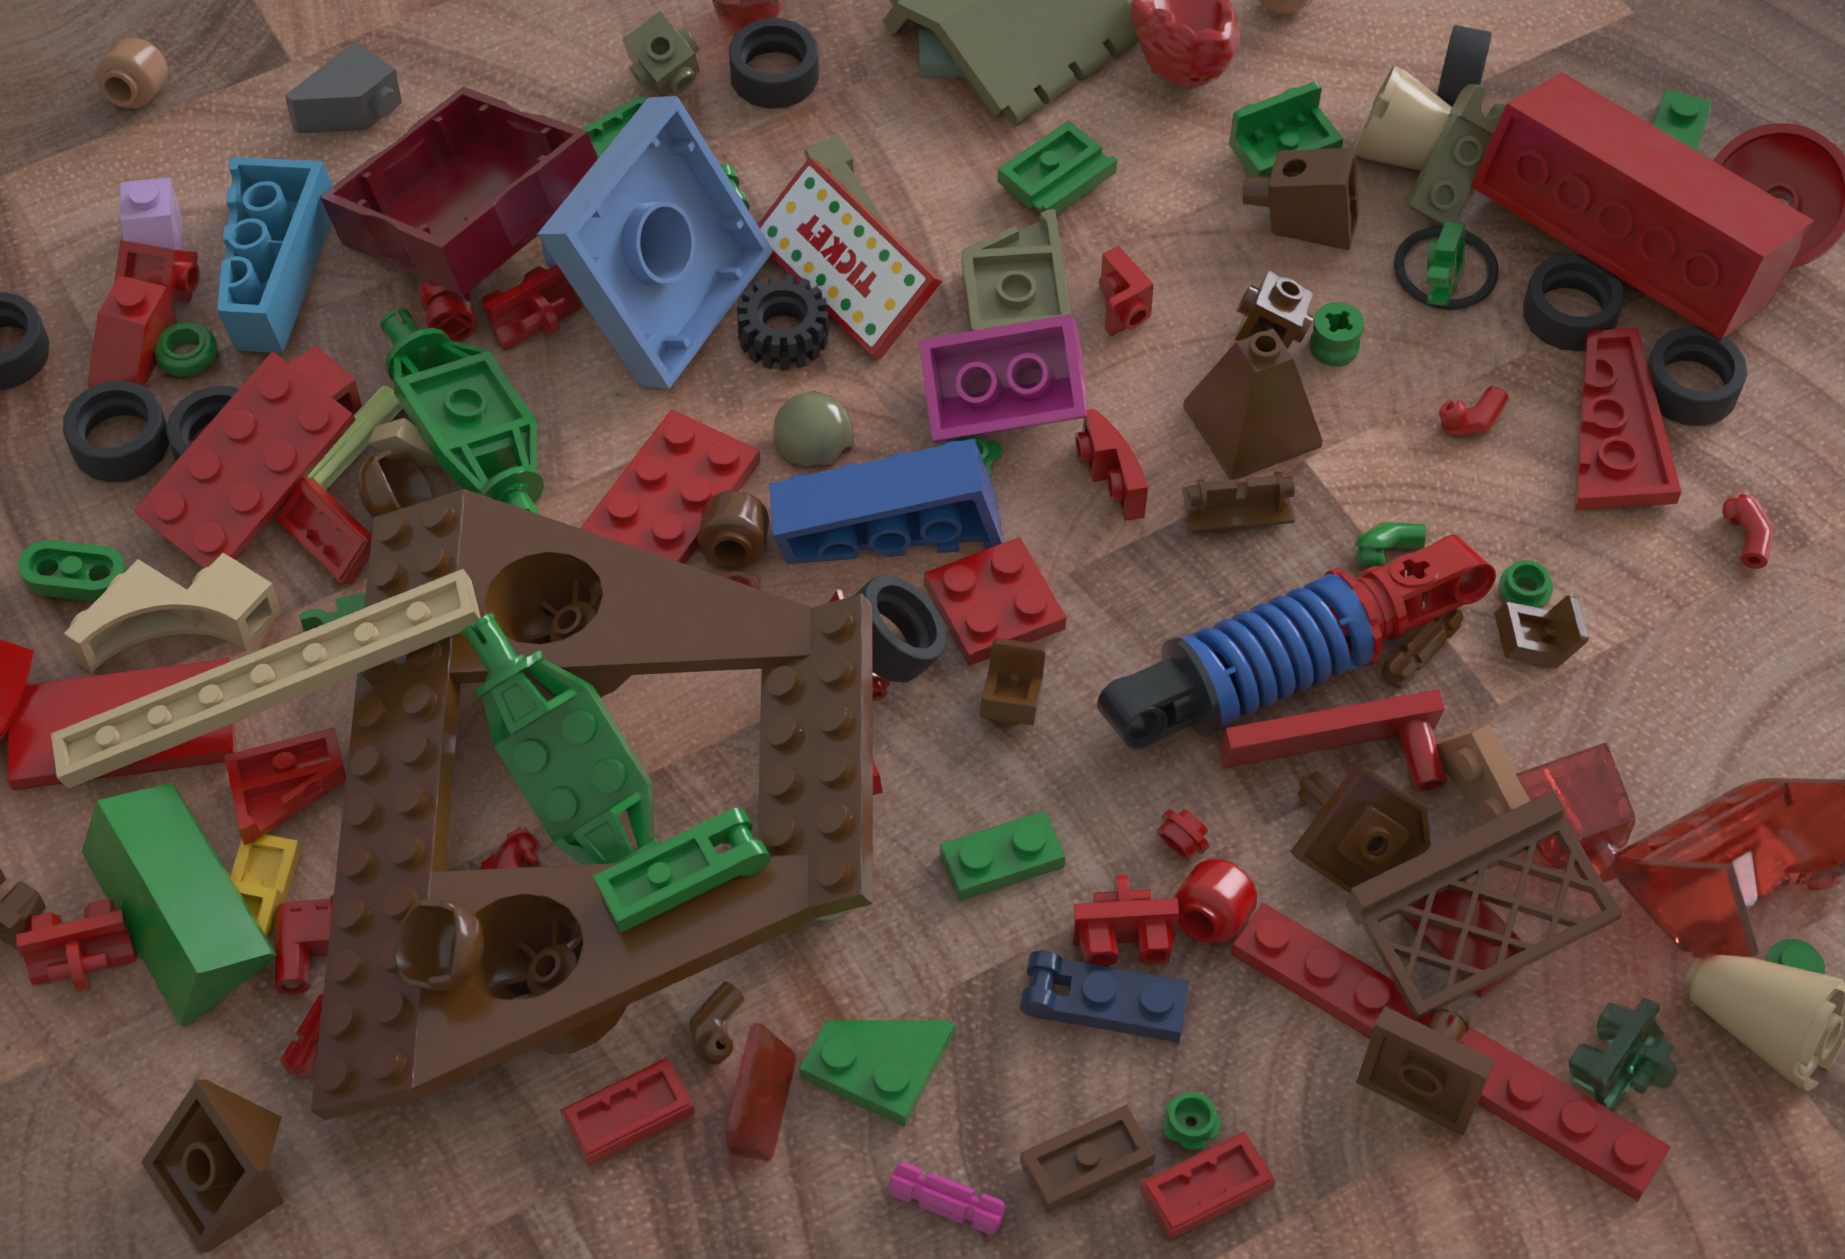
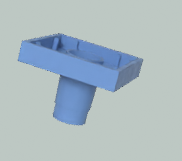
[537,96,773,389]

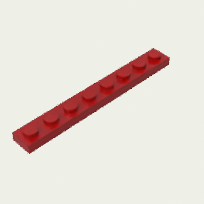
[1231,903,1671,1201]

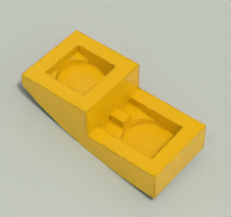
[230,834,303,939]

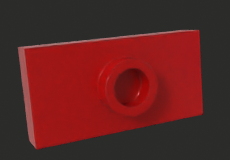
[275,477,372,584]
[560,1057,695,1166]
[1140,1131,1276,1241]

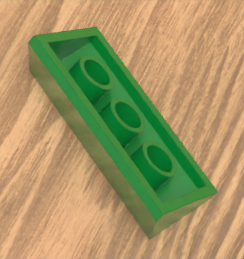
[82,783,277,1027]

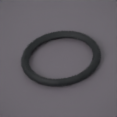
[1394,226,1499,310]

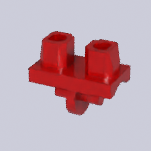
[482,264,581,351]
[1071,874,1179,967]
[16,899,136,993]

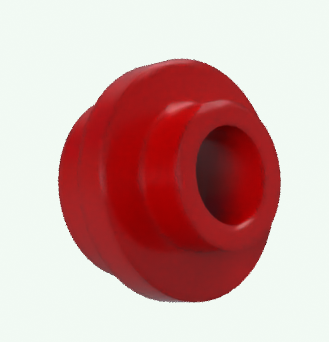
[1156,809,1209,861]

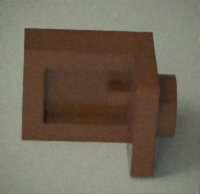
[1494,595,1589,668]
[979,638,1047,725]

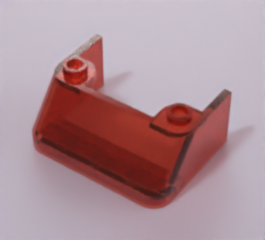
[1612,778,1845,958]

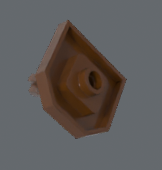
[1290,761,1431,893]

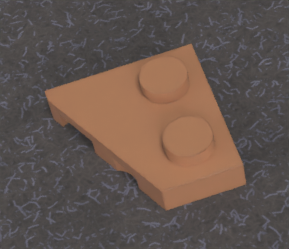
[1436,723,1530,823]

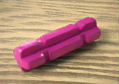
[889,1162,1005,1235]

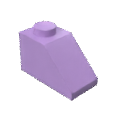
[120,177,183,250]

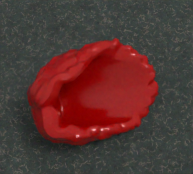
[1130,0,1240,89]

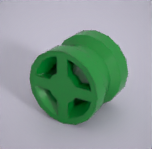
[1309,302,1364,366]

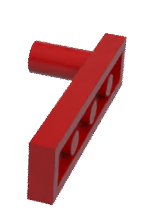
[1218,689,1448,792]

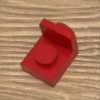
[114,240,200,302]
[1099,245,1154,336]

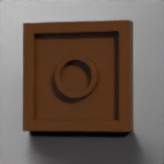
[1356,1005,1496,1136]

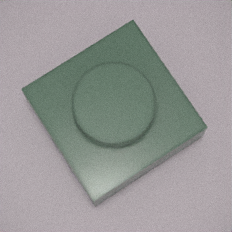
[919,30,966,78]

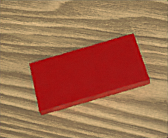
[8,658,236,790]

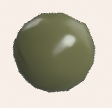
[773,391,854,467]

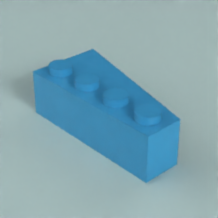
[217,157,333,353]

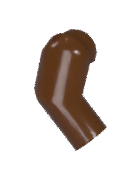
[689,981,745,1065]

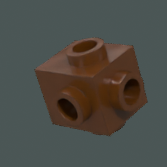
[1235,270,1314,350]

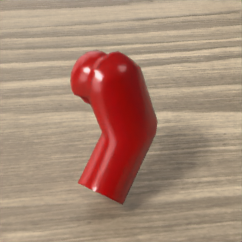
[1439,386,1509,437]
[1722,494,1774,569]

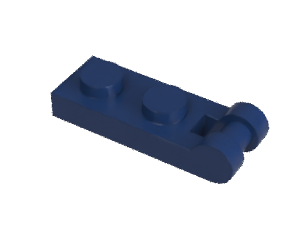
[1020,950,1189,1043]

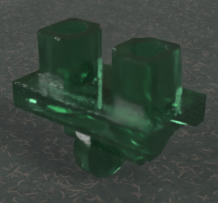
[1568,997,1678,1112]

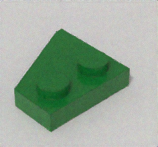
[799,1020,955,1127]

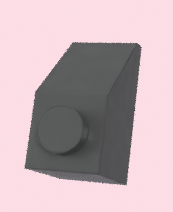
[285,42,402,133]

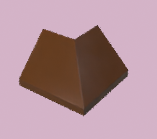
[141,1079,284,1253]

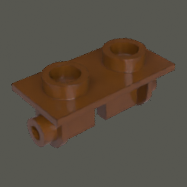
[1182,472,1295,533]

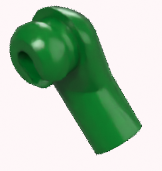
[1354,522,1426,567]

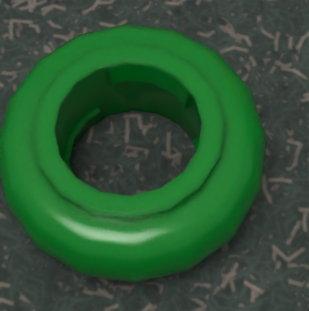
[154,322,217,377]

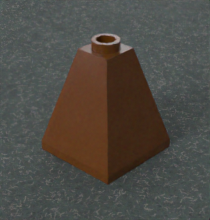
[1183,329,1323,480]

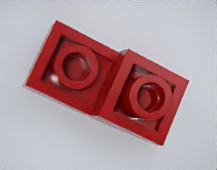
[1075,409,1148,521]

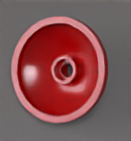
[1713,123,1845,269]

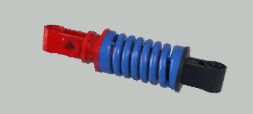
[1097,535,1496,749]

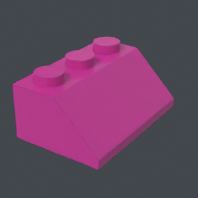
[918,314,1087,443]

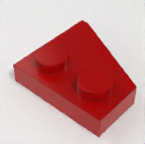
[224,727,346,845]

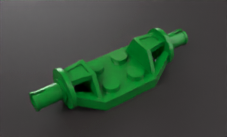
[380,308,544,515]
[461,612,660,865]

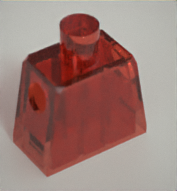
[1516,742,1636,883]

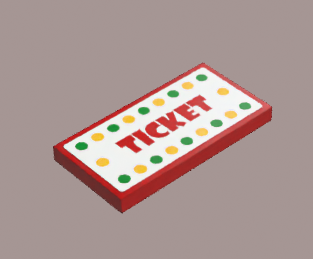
[757,157,943,360]

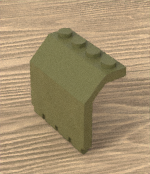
[882,0,1139,125]

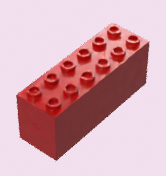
[1470,72,1814,340]

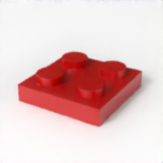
[924,537,1066,666]

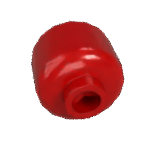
[1174,859,1258,944]

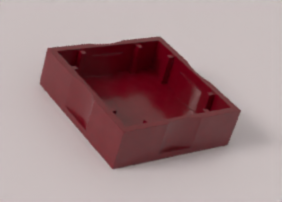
[320,87,599,296]

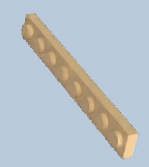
[51,569,481,789]

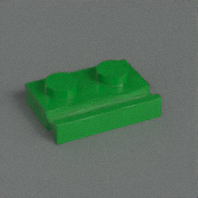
[997,120,1117,214]

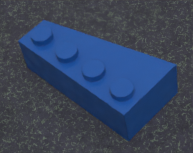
[769,439,1003,564]

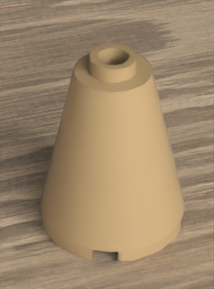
[1353,66,1452,171]
[1685,950,1845,1092]

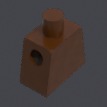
[1243,148,1359,250]

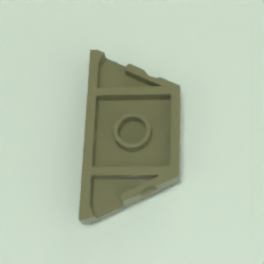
[961,209,1071,331]

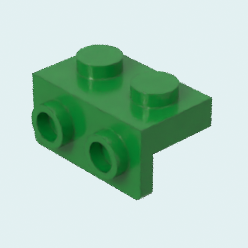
[1229,81,1343,177]

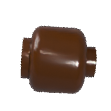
[698,490,770,569]

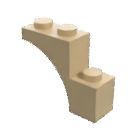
[63,553,281,673]

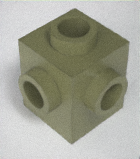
[622,11,700,97]

